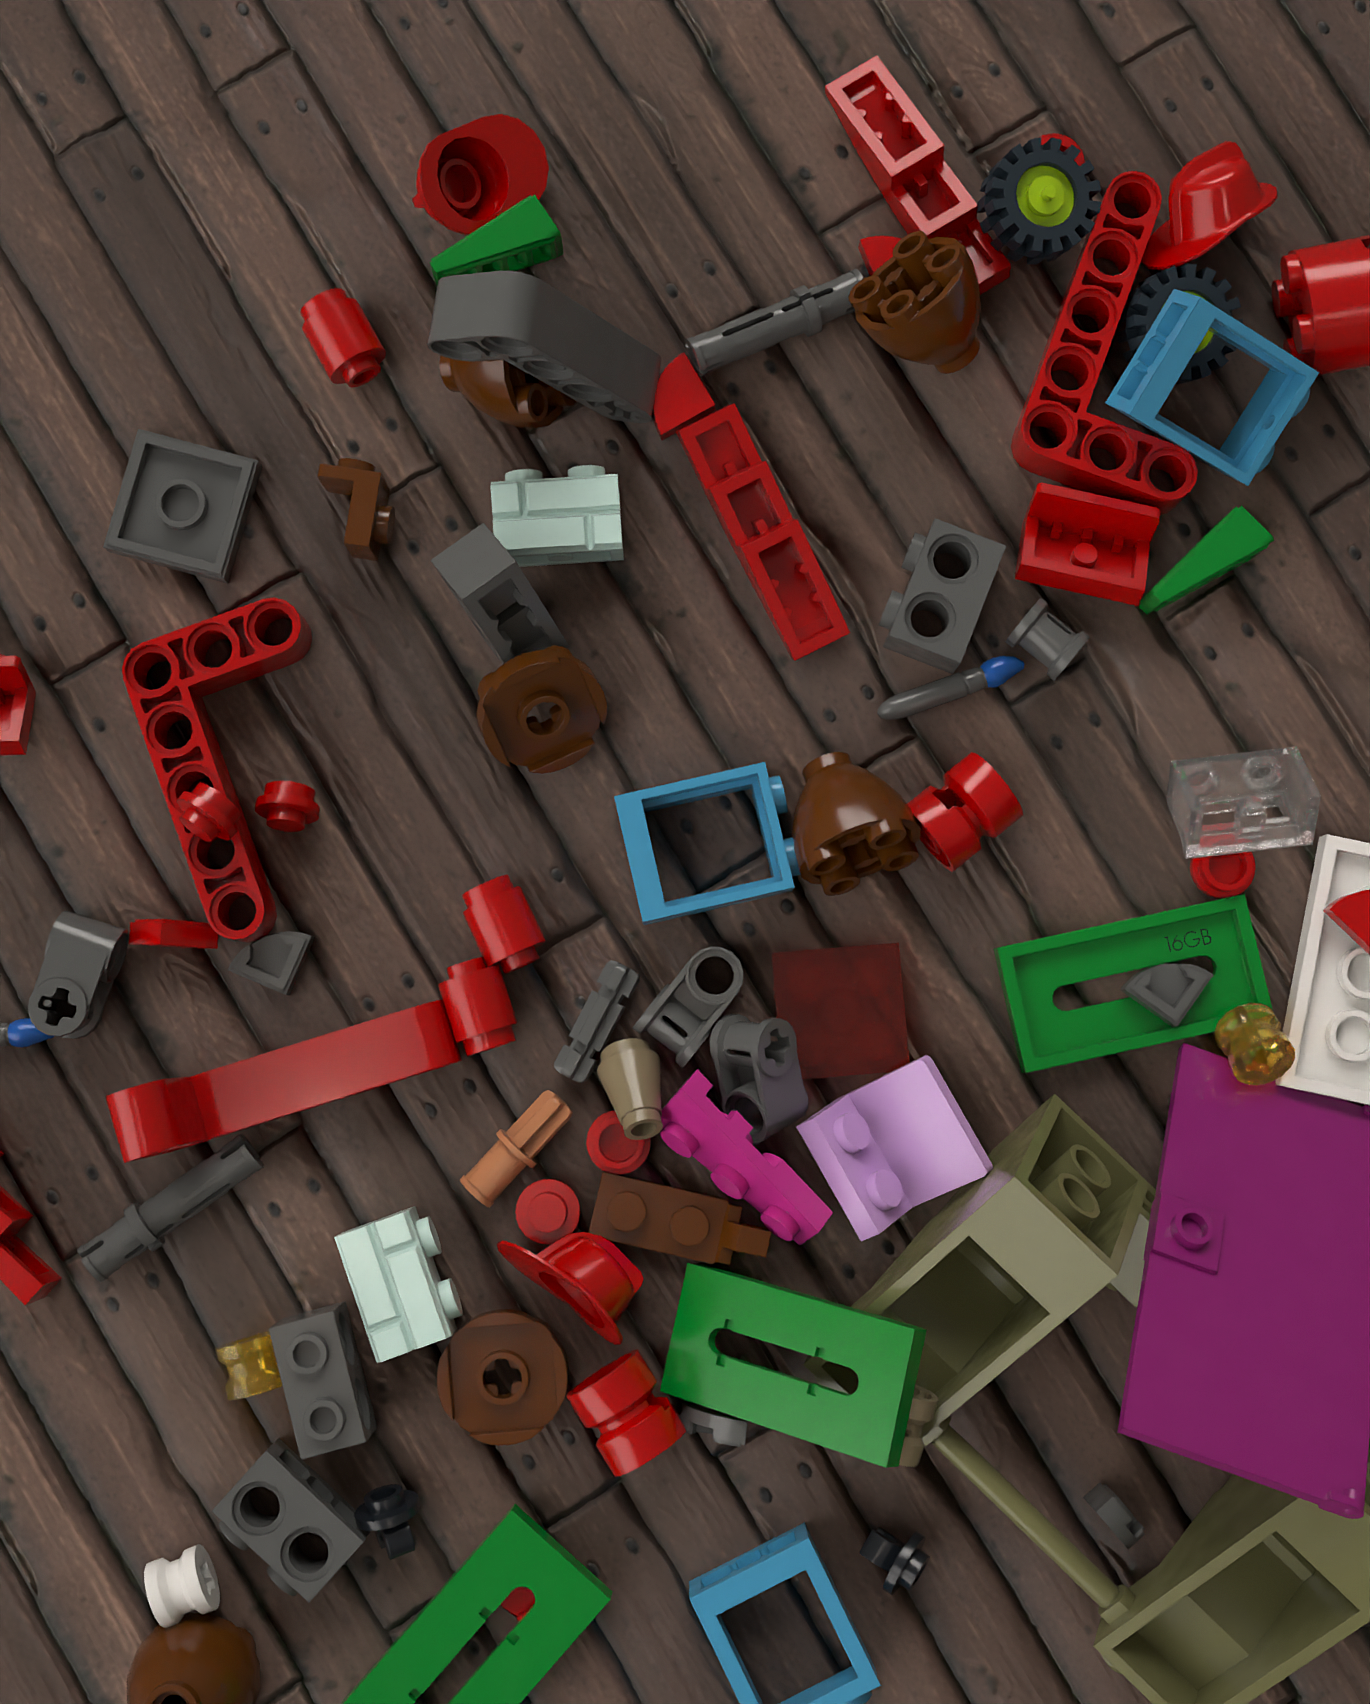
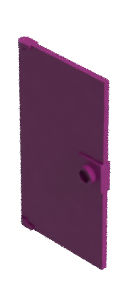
[1117,1043,1370,1519]

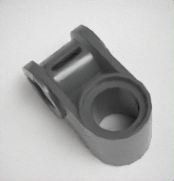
[28,911,129,1039]
[632,946,743,1068]
[710,1013,808,1145]

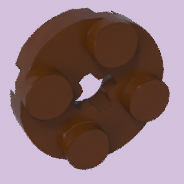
[477,645,607,774]
[437,1309,569,1446]

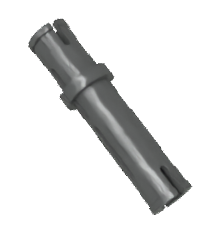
[685,269,869,377]
[77,1134,264,1282]

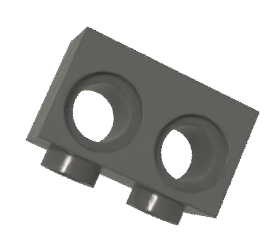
[879,518,1006,674]
[431,523,569,664]
[269,1301,377,1460]
[212,1438,370,1603]

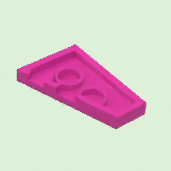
[660,1069,833,1245]

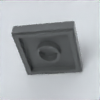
[103,429,262,584]

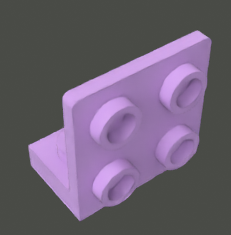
[796,1055,993,1242]

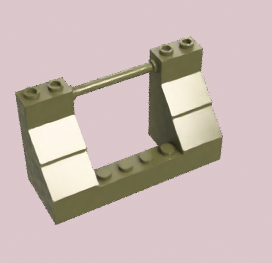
[803,1094,1370,1704]

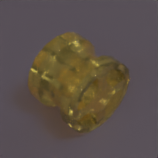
[1215,1003,1295,1085]
[215,1331,283,1400]

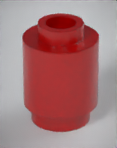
[300,288,386,388]
[462,874,546,974]
[438,957,517,1057]

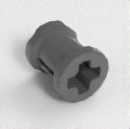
[1005,598,1090,681]

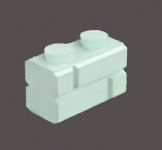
[491,465,624,567]
[334,1206,463,1363]

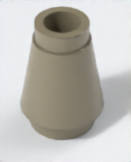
[597,1038,663,1140]

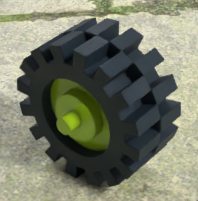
[977,137,1101,265]
[1117,264,1243,385]

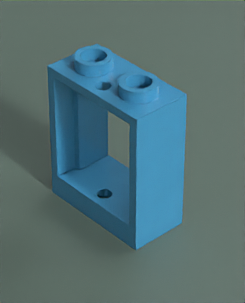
[1105,289,1319,486]
[614,762,800,925]
[689,1522,881,1704]

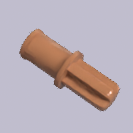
[460,1090,573,1208]

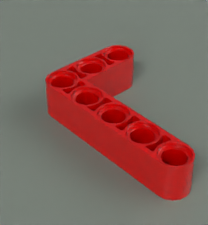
[1011,171,1198,515]
[122,597,312,943]
[105,999,462,1163]

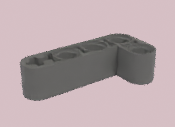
[427,271,661,424]

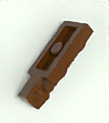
[589,1171,772,1265]

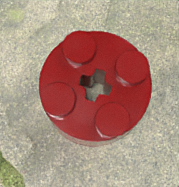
[1272,235,1370,376]

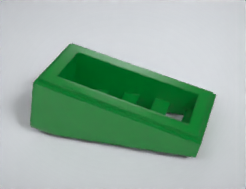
[429,195,564,286]
[1138,505,1274,615]

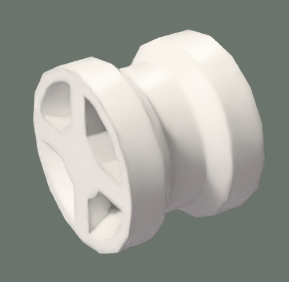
[144,1544,220,1628]

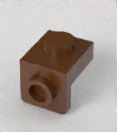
[317,458,395,561]

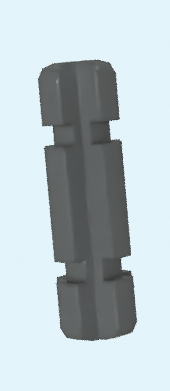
[554,960,640,1083]

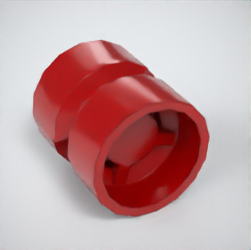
[907,752,1024,872]
[566,1349,686,1477]

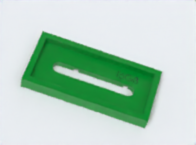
[993,894,1275,1073]
[660,1263,927,1468]
[341,1504,613,1704]

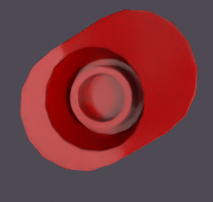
[412,114,549,235]
[1141,141,1278,270]
[497,1232,643,1345]

